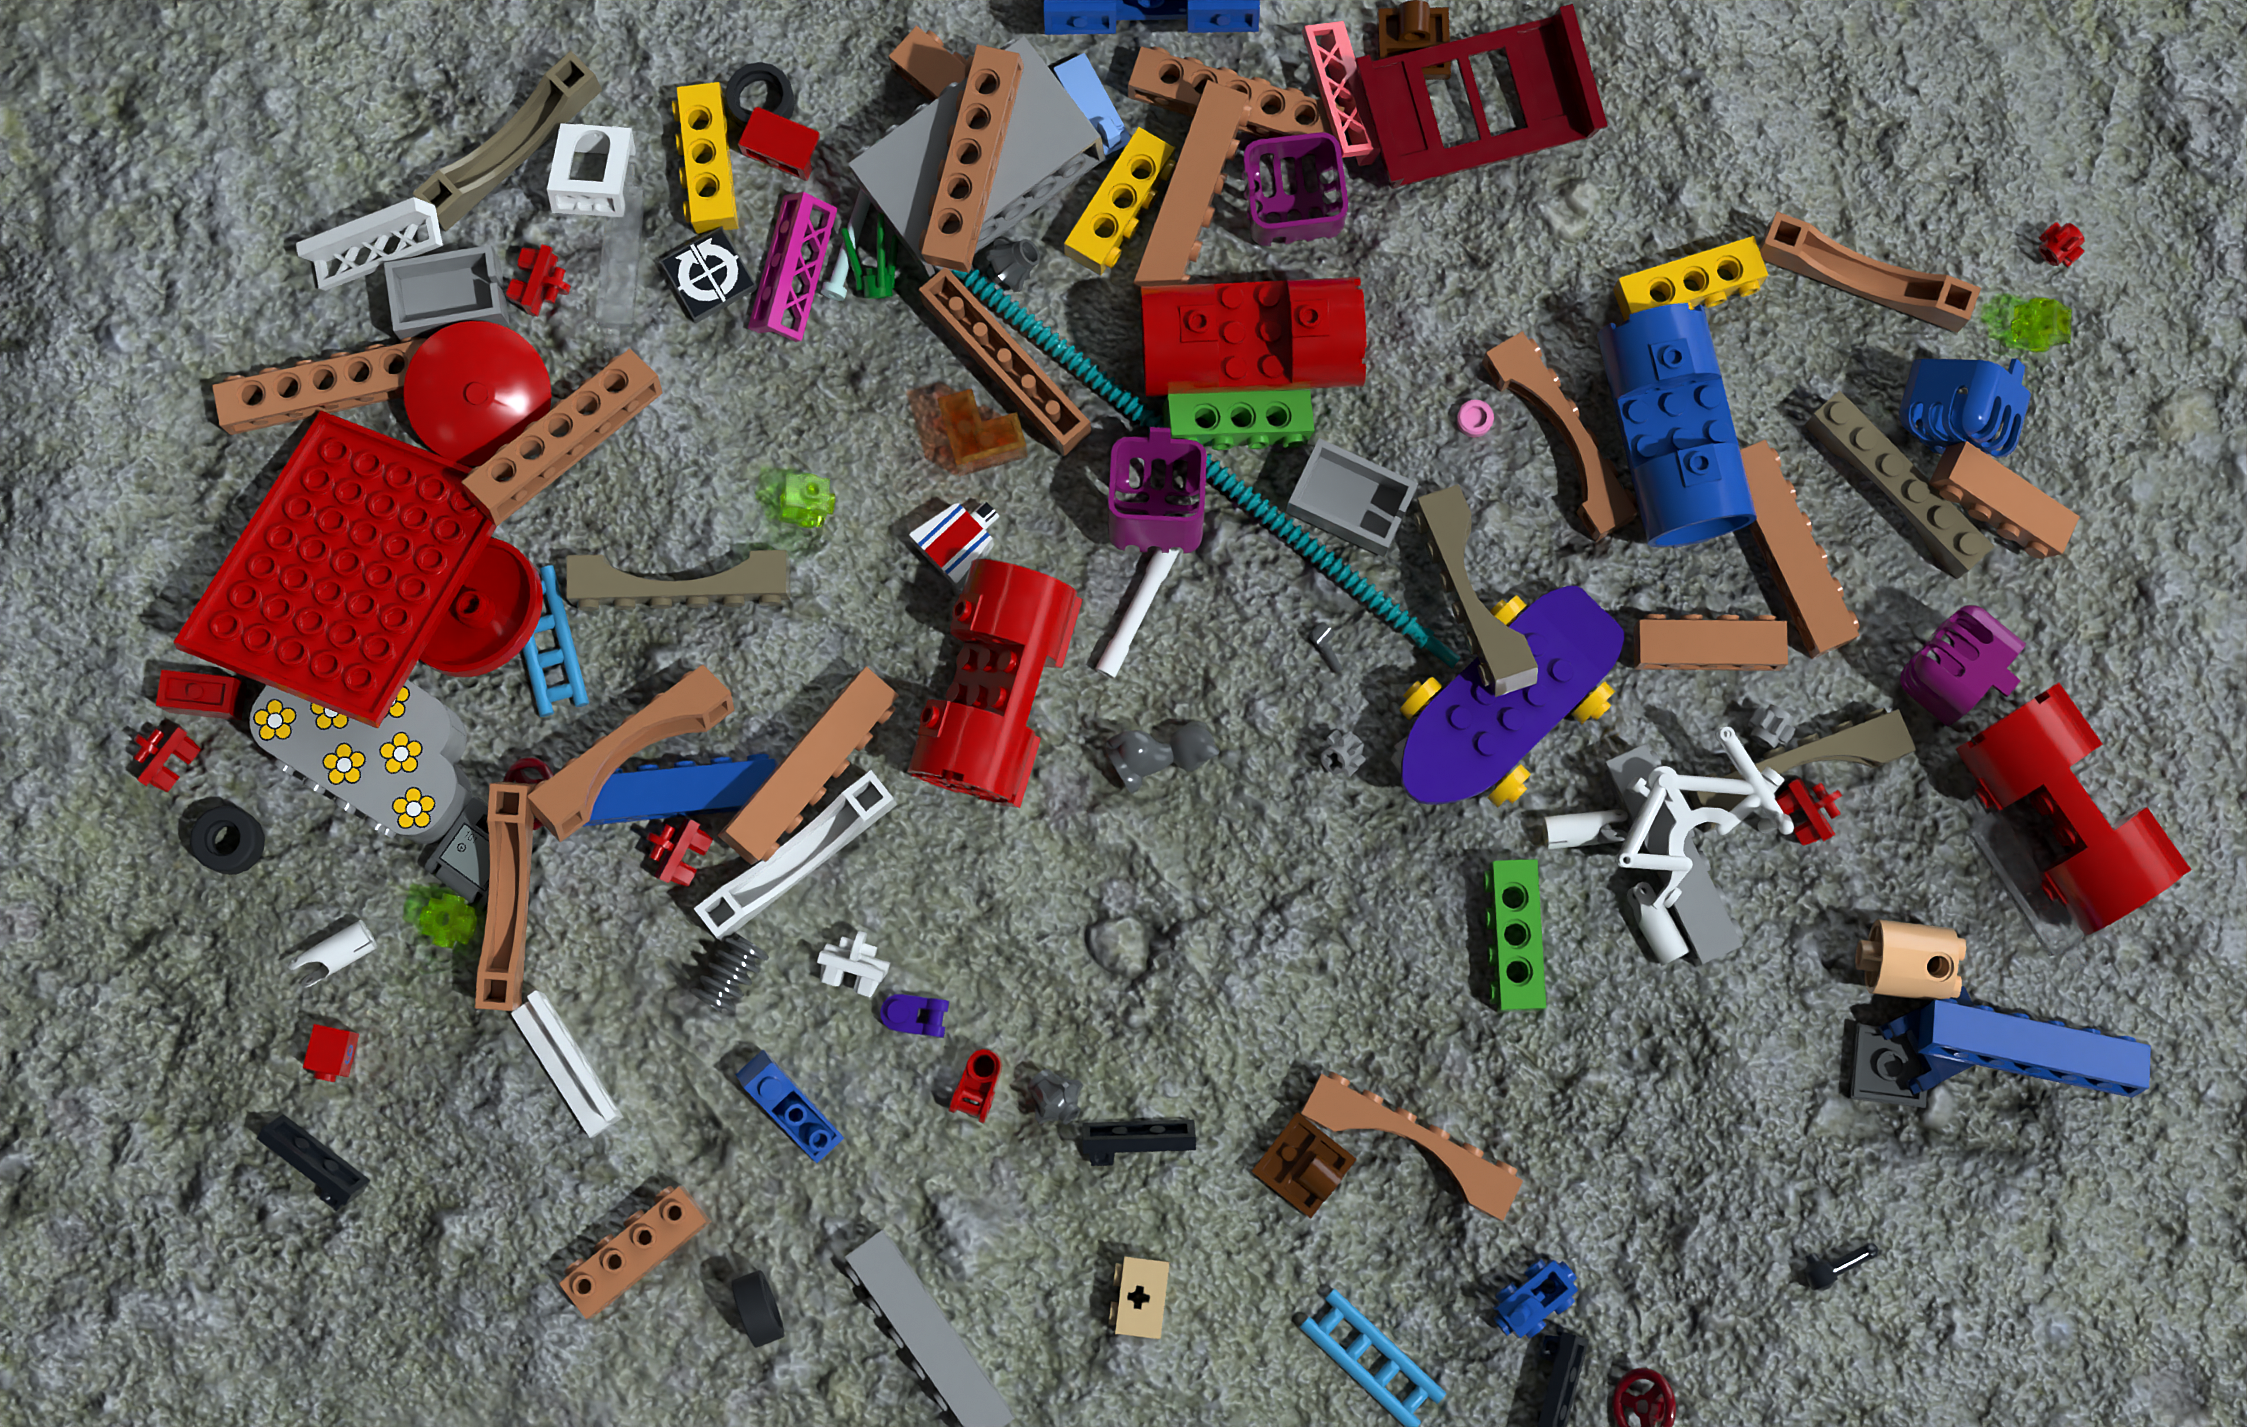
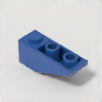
[735,1049,844,1164]

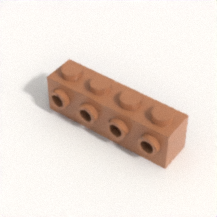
[1929,441,2080,559]
[1634,614,1788,671]
[558,1185,712,1320]

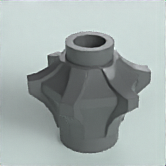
[986,239,1040,292]
[1027,1069,1084,1125]

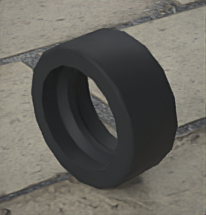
[725,62,795,130]
[731,1270,785,1348]

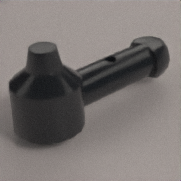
[1804,1242,1879,1291]

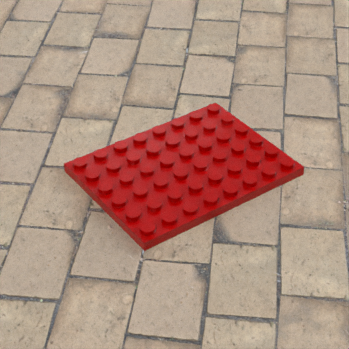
[173,410,505,729]

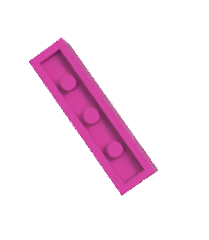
[748,192,838,342]

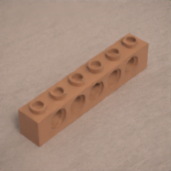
[919,44,1024,273]
[1128,46,1344,139]
[212,337,427,435]
[462,348,663,527]

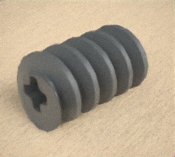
[690,932,769,1014]

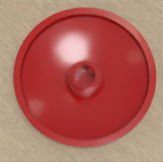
[404,321,552,466]
[419,538,543,677]

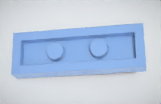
[1053,53,1131,162]

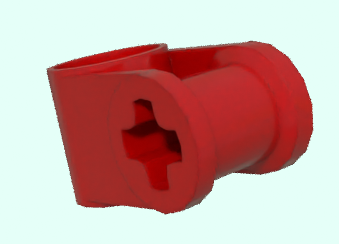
[949,1049,1003,1124]

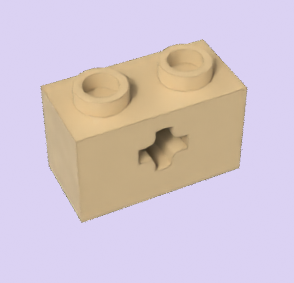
[1109,1256,1170,1339]

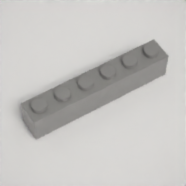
[1600,744,1743,967]
[845,1230,1016,1427]

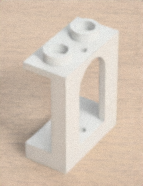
[547,123,636,217]

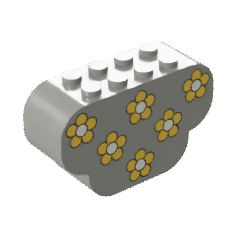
[250,680,472,844]

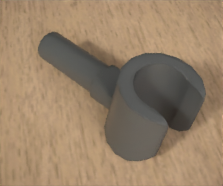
[1309,622,1343,674]

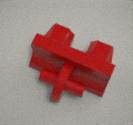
[506,244,571,317]
[133,725,201,792]
[1775,778,1842,846]
[646,818,713,886]

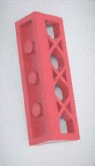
[1302,21,1381,166]

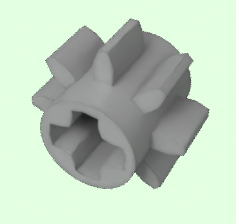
[1748,704,1795,750]
[1319,730,1366,777]

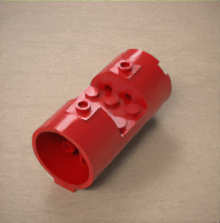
[1141,277,1367,397]
[907,559,1083,808]
[1955,682,2191,936]

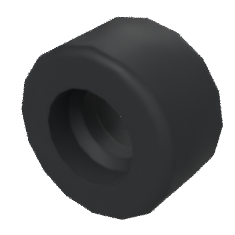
[190,806,265,875]

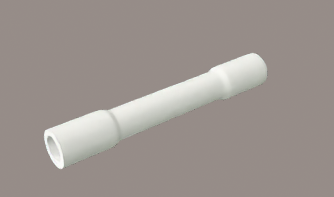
[1095,546,1179,679]

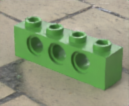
[1162,390,1315,450]
[1483,859,1546,1012]

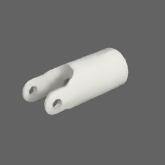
[1542,809,1628,850]
[1627,882,1691,966]
[288,920,377,988]

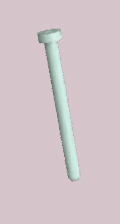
[821,139,881,301]

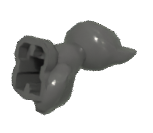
[1106,721,1220,794]

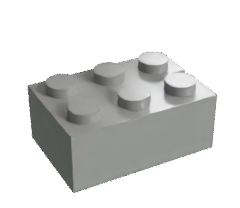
[384,245,510,340]
[1286,438,1419,558]

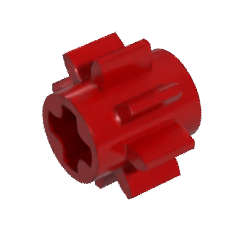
[2039,222,2085,268]

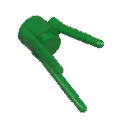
[841,213,899,299]

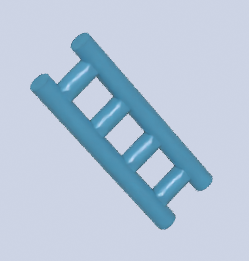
[522,565,589,717]
[1299,1288,1447,1427]

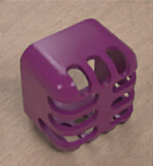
[1242,132,1348,247]
[1108,427,1207,554]
[1900,605,2026,727]

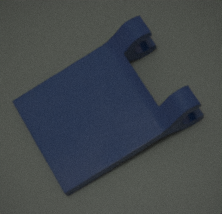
[1878,986,1974,1095]

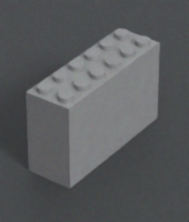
[848,36,1105,280]

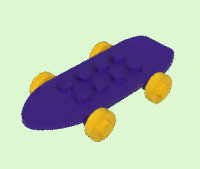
[1399,586,1624,808]

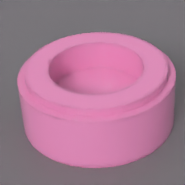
[1457,400,1494,438]

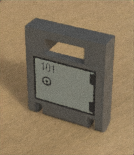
[424,797,537,912]

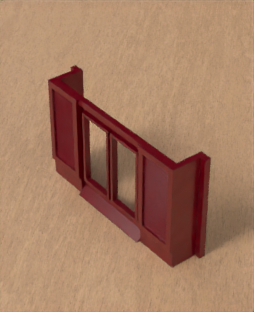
[1355,4,1608,189]

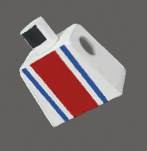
[909,501,999,591]

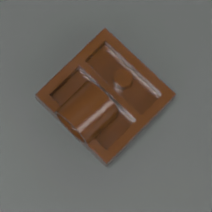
[1377,0,1451,80]
[1251,1112,1357,1219]

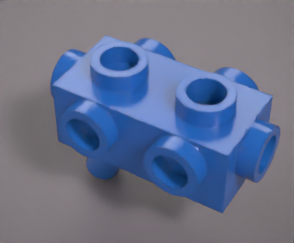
[1493,1259,1578,1339]

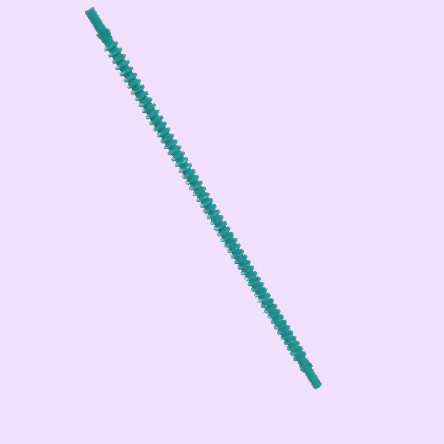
[951,269,1461,669]

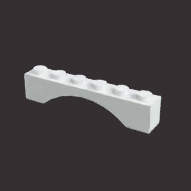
[694,770,897,942]

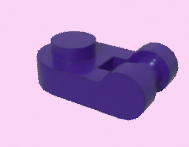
[880,994,950,1038]

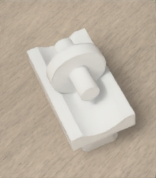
[817,931,890,997]

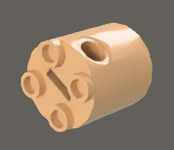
[1855,919,1966,1001]

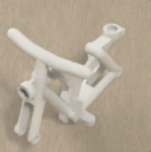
[1615,727,1794,910]

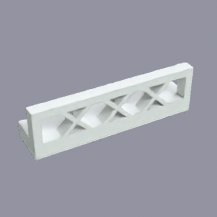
[296,197,443,291]
[511,990,623,1138]

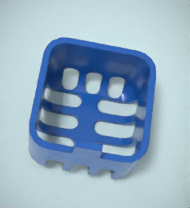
[1899,358,2031,458]

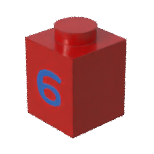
[303,1024,359,1082]

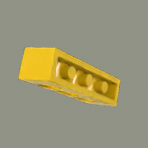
[672,82,739,234]
[1064,127,1177,276]
[1613,236,1768,321]

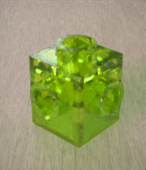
[2011,298,2072,352]
[779,473,835,528]
[419,893,477,949]

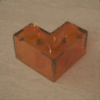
[937,388,1028,477]

